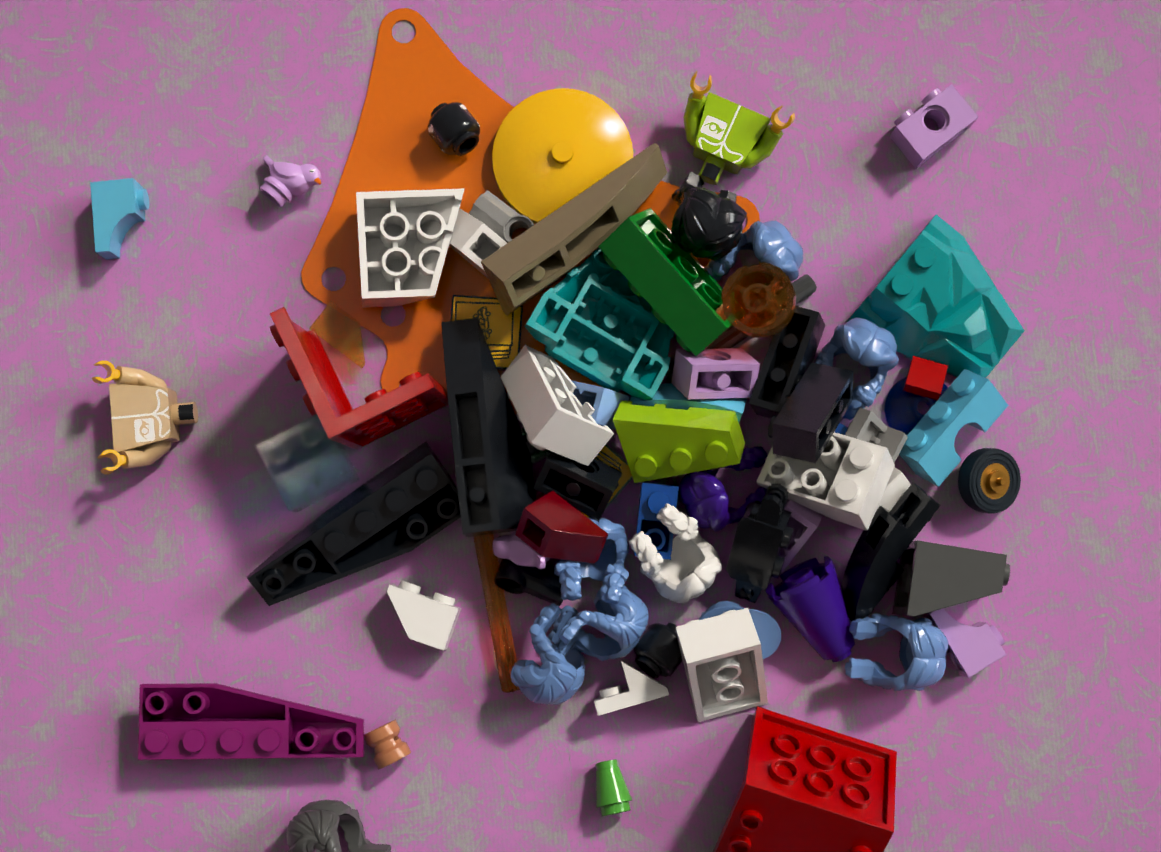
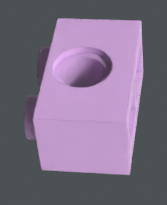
[890,84,978,169]
[671,348,760,400]

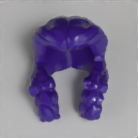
[678,446,768,532]

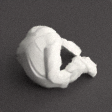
[629,503,722,603]

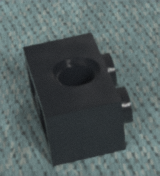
[533,451,622,520]

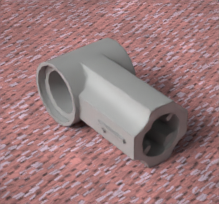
[469,190,534,243]

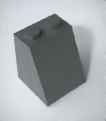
[892,540,1010,616]

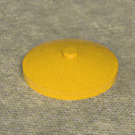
[492,88,633,224]

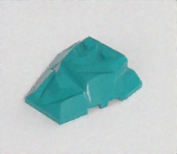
[846,215,1025,378]
[524,247,674,401]

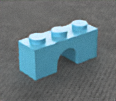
[899,369,1009,487]

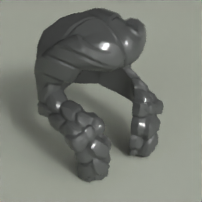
[286,800,391,852]

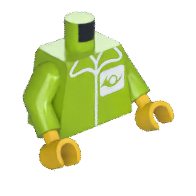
[683,71,795,185]

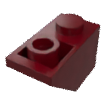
[515,491,608,564]

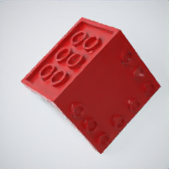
[270,307,448,450]
[713,706,897,852]

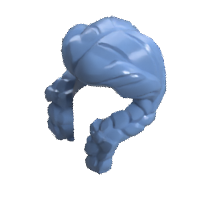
[705,221,803,311]
[815,317,899,420]
[554,517,629,604]
[555,585,649,661]
[511,603,586,705]
[845,613,948,691]

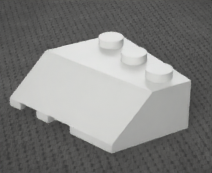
[356,188,465,308]

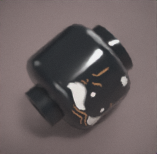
[428,102,480,156]

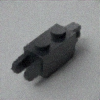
[726,483,794,603]

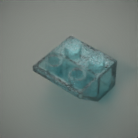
[256,415,360,513]

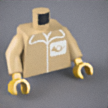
[92,360,198,475]

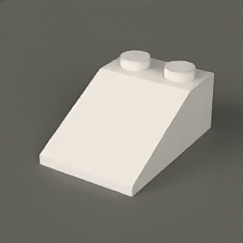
[676,608,768,722]

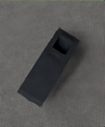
[841,483,941,621]

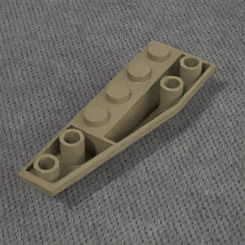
[481,143,667,316]

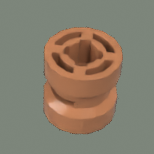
[364,719,411,770]

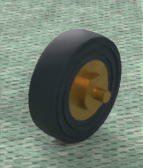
[958,448,1021,513]

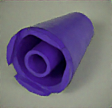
[765,556,855,662]

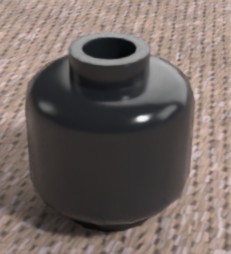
[634,622,683,678]

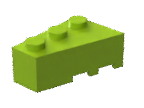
[613,400,745,483]

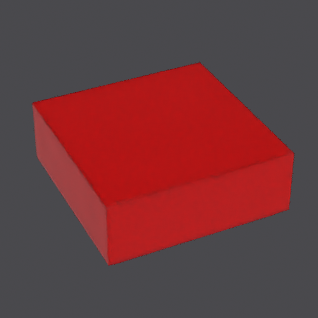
[903,356,948,400]

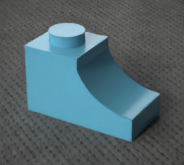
[90,178,149,260]

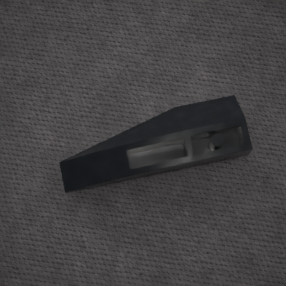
[442,318,536,537]
[247,442,461,606]

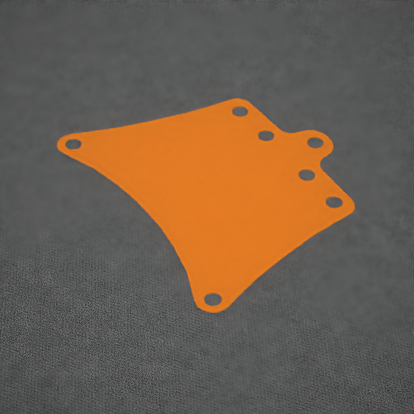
[301,8,760,415]

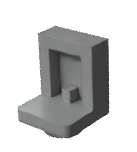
[845,408,908,463]

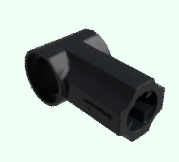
[494,558,563,606]

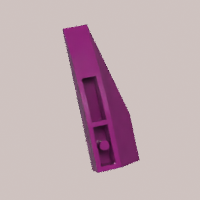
[138,683,364,760]

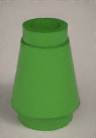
[595,759,632,816]

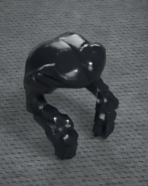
[671,171,747,261]

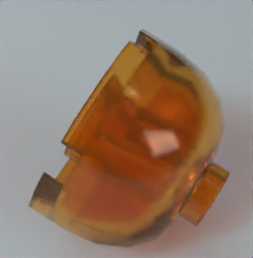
[721,262,796,338]

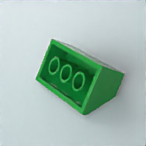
[598,208,745,356]

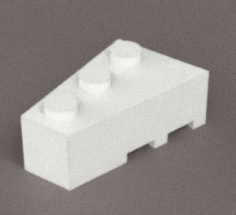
[501,345,614,466]

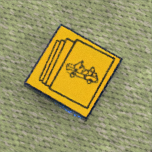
[450,295,524,371]

